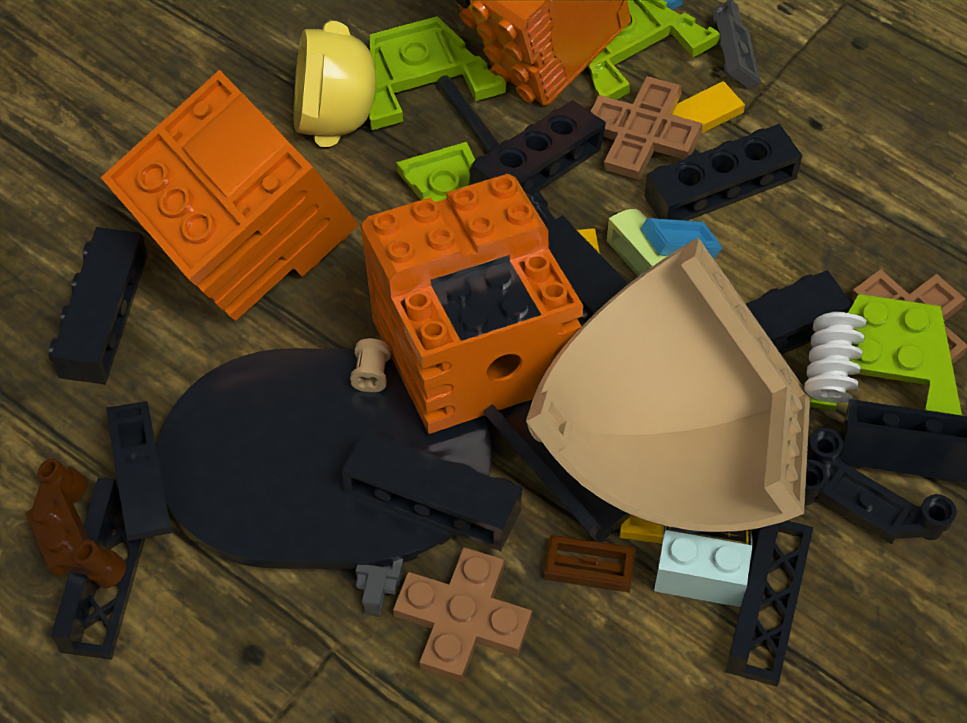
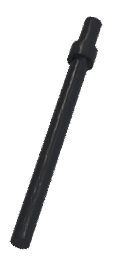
[437,75,556,226]

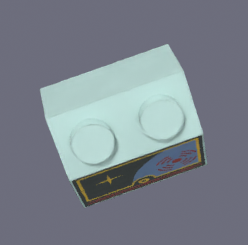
[654,526,752,607]

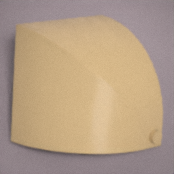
[526,237,810,532]

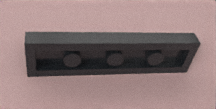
[483,401,631,542]
[51,478,145,660]
[725,520,814,687]

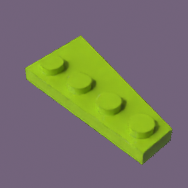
[396,142,475,202]

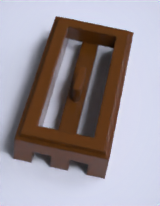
[544,535,636,593]

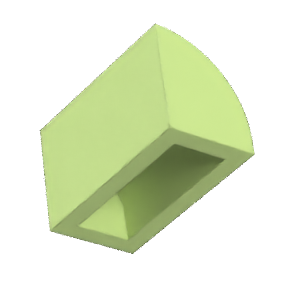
[607,209,668,276]

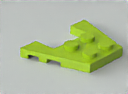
[587,0,720,100]
[369,16,506,130]
[804,294,962,415]

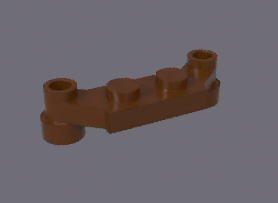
[26,458,126,588]

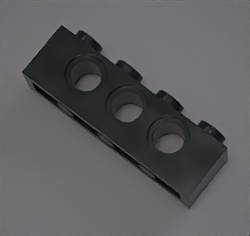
[468,100,606,198]
[644,124,803,221]

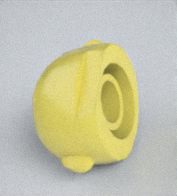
[294,20,376,147]

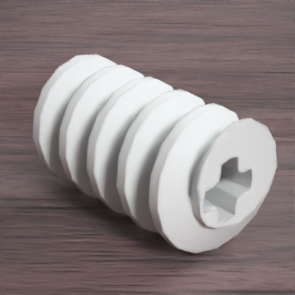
[804,312,867,403]

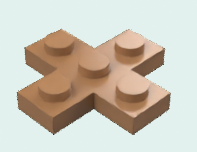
[590,76,703,180]
[850,269,967,364]
[393,547,532,682]

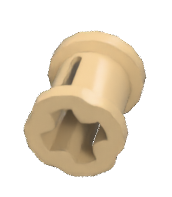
[350,338,391,392]

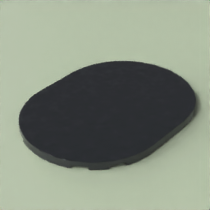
[157,348,492,569]

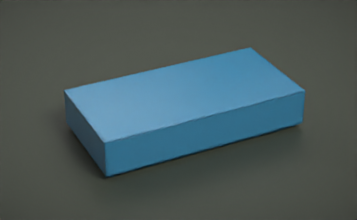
[640,218,722,258]

